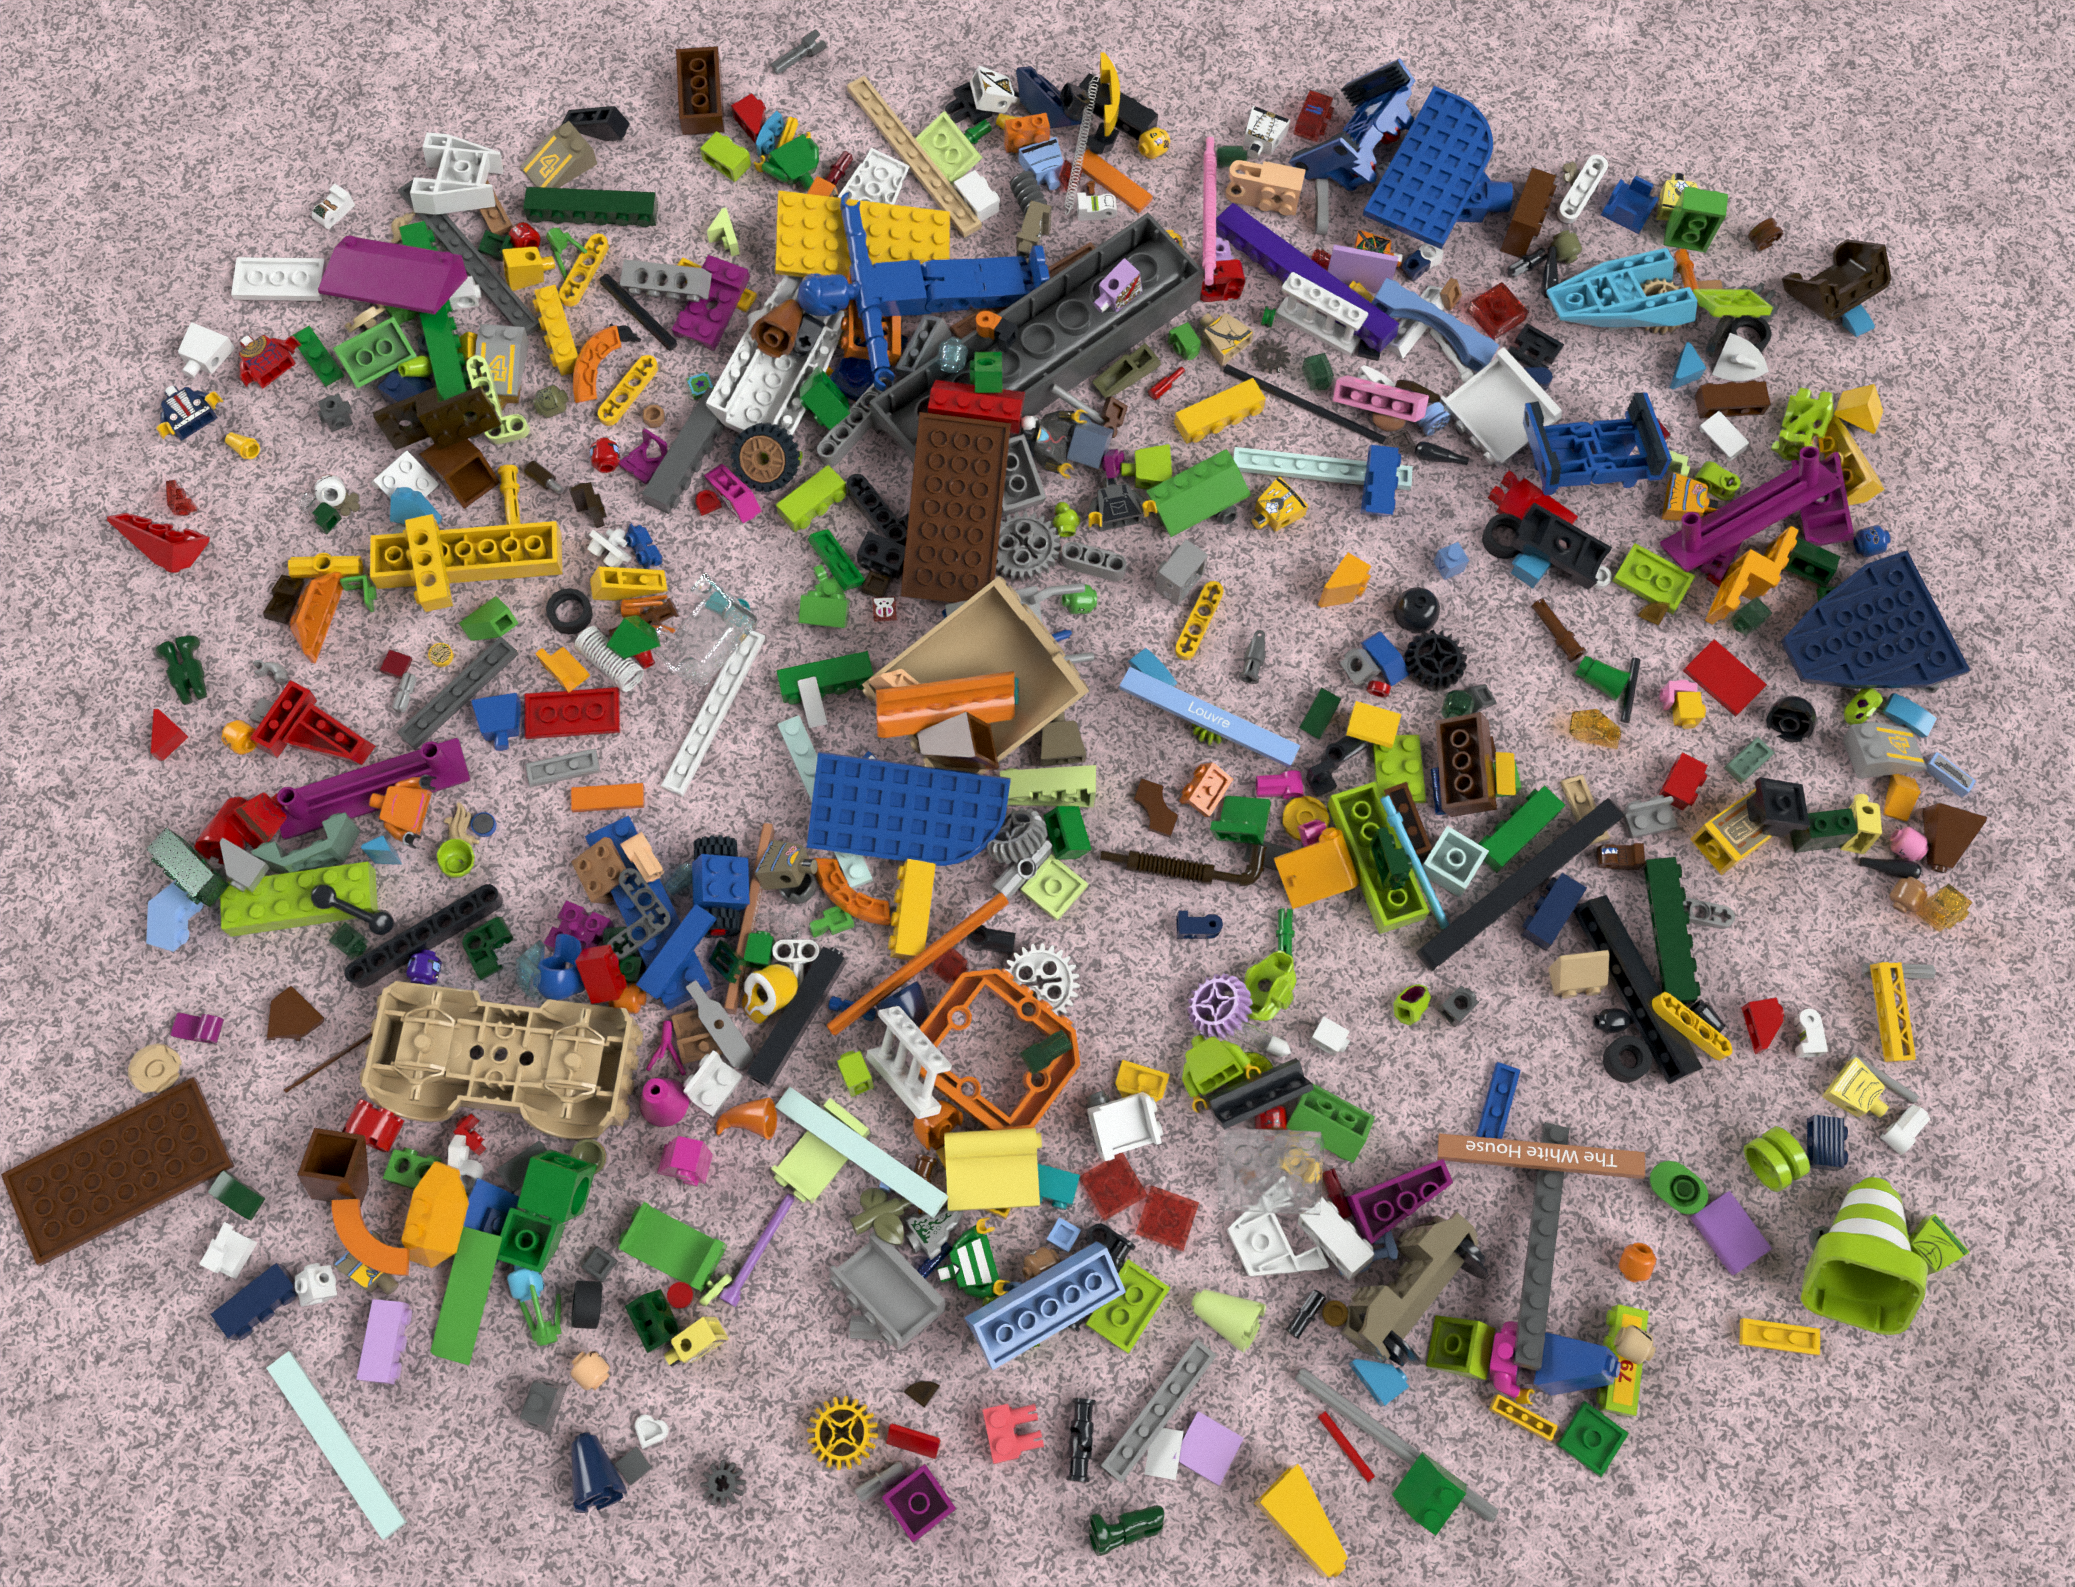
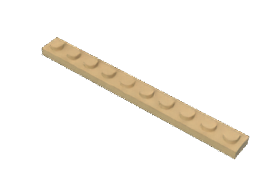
[847,76,982,238]

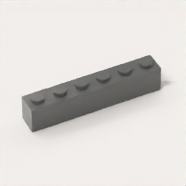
[642,387,724,514]

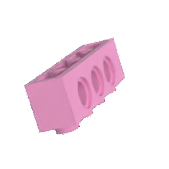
[1333,375,1429,422]

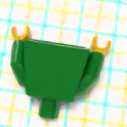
[753,132,819,191]

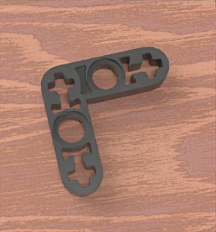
[607,868,671,960]

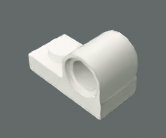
[448,1135,484,1193]

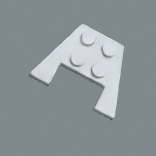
[1227,1176,1329,1277]

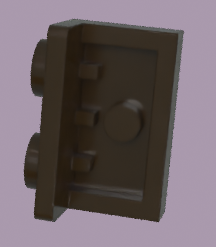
[569,482,607,528]

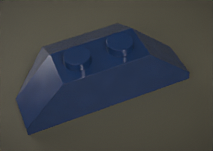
[1016,66,1084,129]

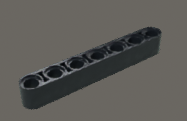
[344,884,503,988]

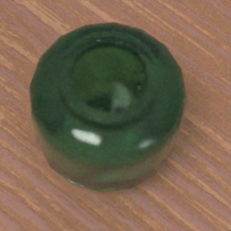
[1441,690,1474,719]

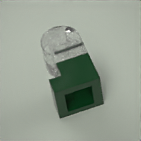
[296,492,342,535]

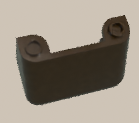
[1782,239,1891,320]

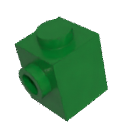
[744,931,775,969]

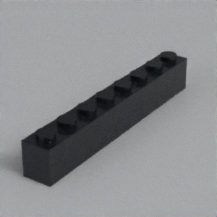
[1573,895,1703,1085]

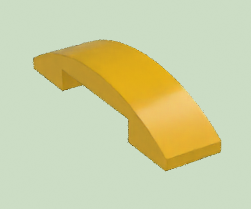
[1099,52,1120,136]

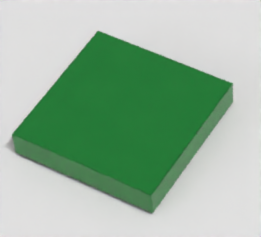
[1556,1401,1629,1477]

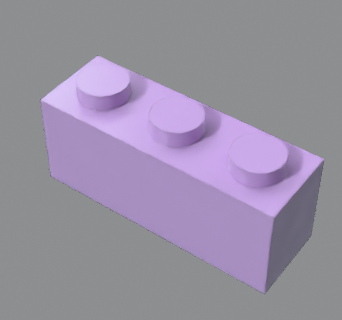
[356,1299,412,1384]

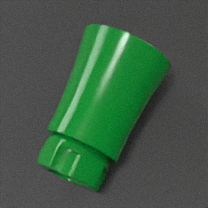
[1575,656,1632,702]

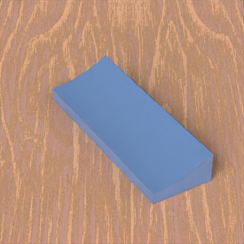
[964,1241,1126,1370]

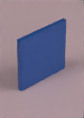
[463,1178,519,1230]

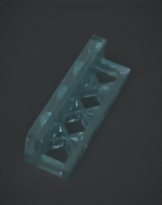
[516,940,545,1001]

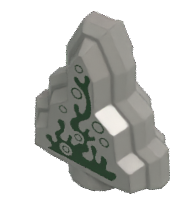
[903,1207,964,1260]

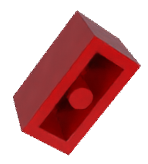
[1659,752,1708,811]
[575,945,626,1004]

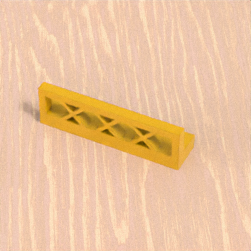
[1870,962,1916,1062]

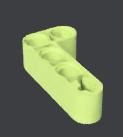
[467,355,530,444]

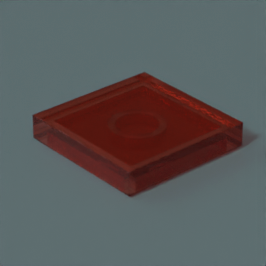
[1079,1152,1148,1222]
[1135,1185,1199,1252]

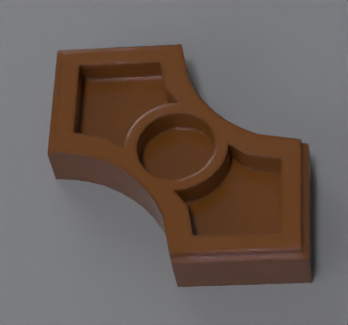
[1133,778,1178,838]

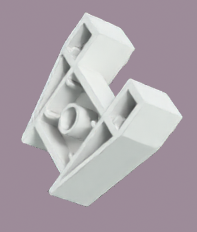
[410,132,504,214]

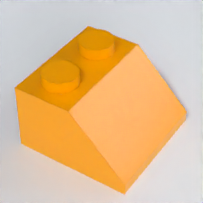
[1318,552,1371,608]

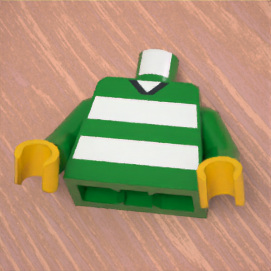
[937,1217,1010,1299]

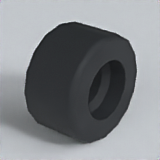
[1603,1035,1652,1083]
[571,1280,602,1329]

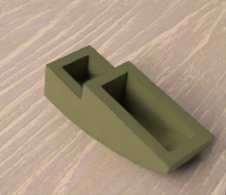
[1092,343,1161,399]

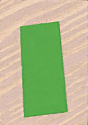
[430,1226,502,1366]

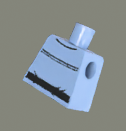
[1018,137,1064,190]

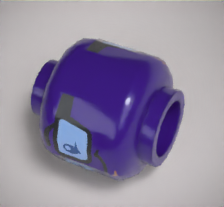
[406,949,442,985]

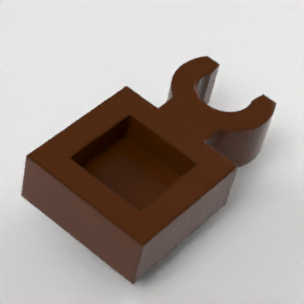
[1100,396,1128,439]

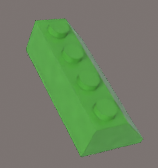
[1147,449,1251,537]

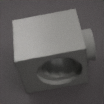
[1340,648,1381,685]

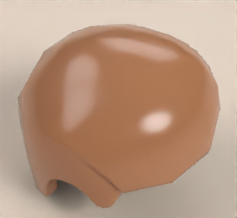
[1372,412,1406,432]

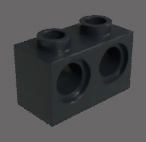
[856,531,905,579]

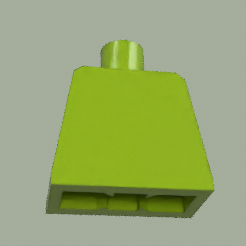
[1121,444,1172,490]

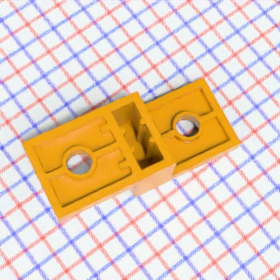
[1705,526,1799,625]

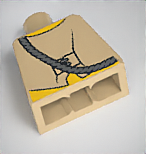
[1200,313,1254,366]

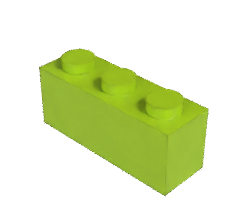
[776,465,847,532]

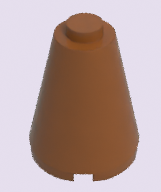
[751,299,803,358]

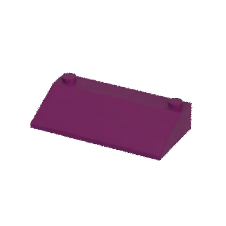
[318,235,468,314]

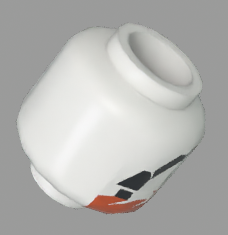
[314,474,346,507]

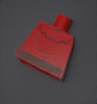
[224,792,287,849]

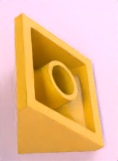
[1833,384,1883,434]
[1346,701,1402,748]

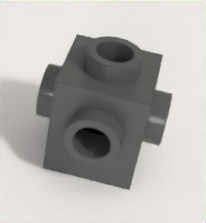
[317,394,353,432]

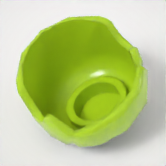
[437,839,475,878]

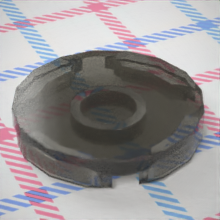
[1705,315,1734,358]

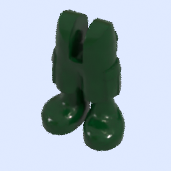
[155,635,207,705]
[1089,1505,1164,1556]

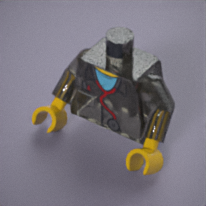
[1020,409,1088,479]

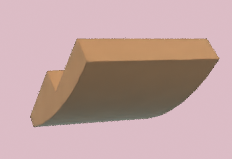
[671,1009,724,1065]

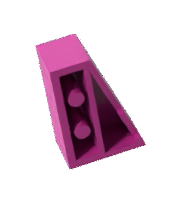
[657,1136,713,1187]

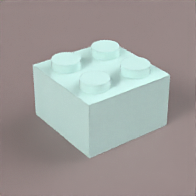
[1422,826,1489,898]

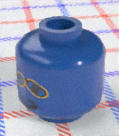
[1853,525,1891,557]

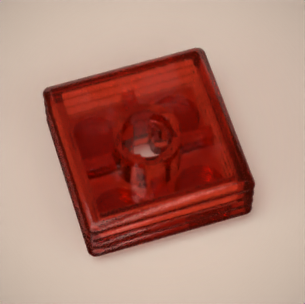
[1467,282,1529,340]

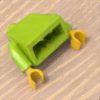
[1182,1035,1261,1113]

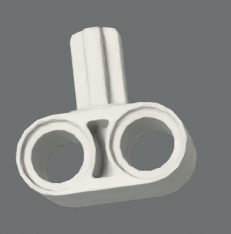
[772,940,821,987]

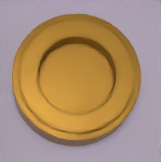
[1322,1300,1348,1327]

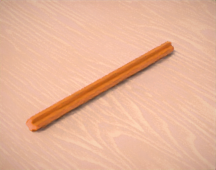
[826,893,1009,1036]

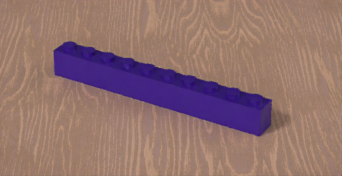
[1216,203,1399,353]

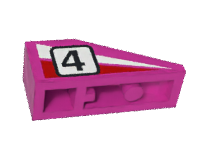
[704,464,762,523]

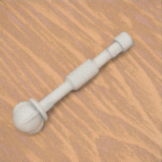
[1429,329,1474,383]
[1021,415,1038,430]

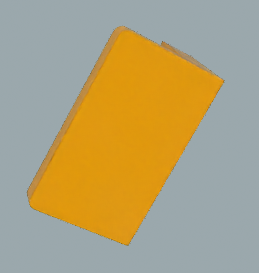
[535,647,590,693]

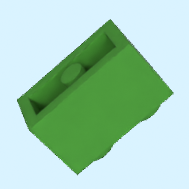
[798,590,850,628]

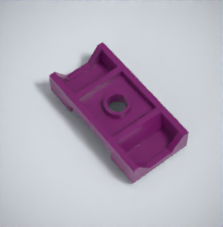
[672,254,750,351]
[1791,452,1854,546]

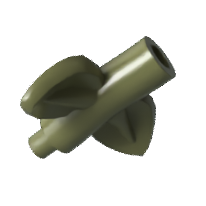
[850,1187,911,1245]

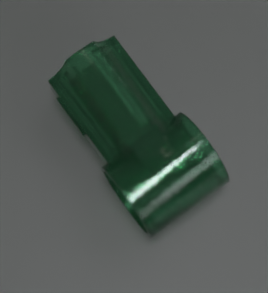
[1019,1030,1073,1075]

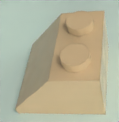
[1548,950,1609,999]

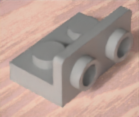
[1623,795,1678,839]

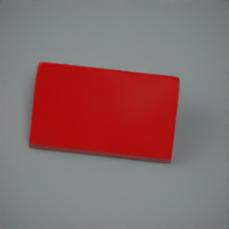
[886,1423,941,1459]

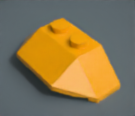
[401,1161,469,1268]

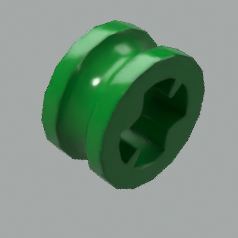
[1261,306,1276,328]

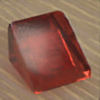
[1058,160,1082,193]

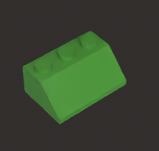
[1287,1083,1375,1163]

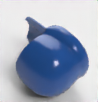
[535,934,585,1001]

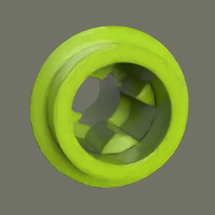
[398,355,433,377]

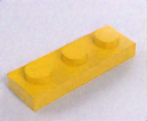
[1739,1318,1820,1356]

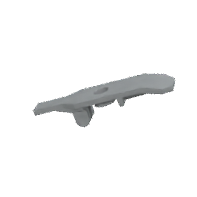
[686,980,754,1068]

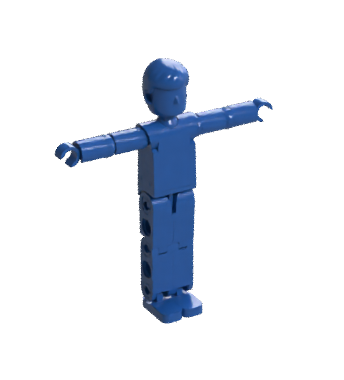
[798,192,1050,391]

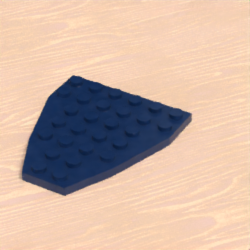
[1781,550,1971,688]

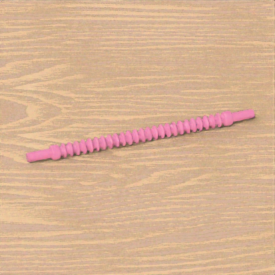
[1202,137,1217,285]

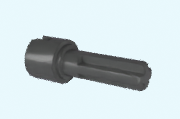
[771,29,827,74]

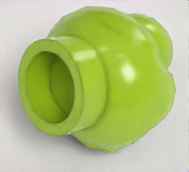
[1052,502,1081,537]

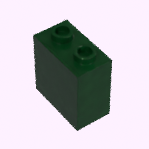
[1789,808,1858,853]

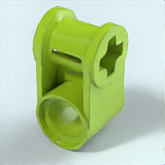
[1693,461,1741,501]

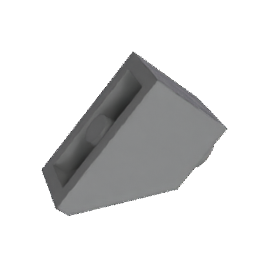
[220,838,269,893]

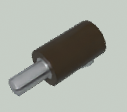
[524,460,564,494]

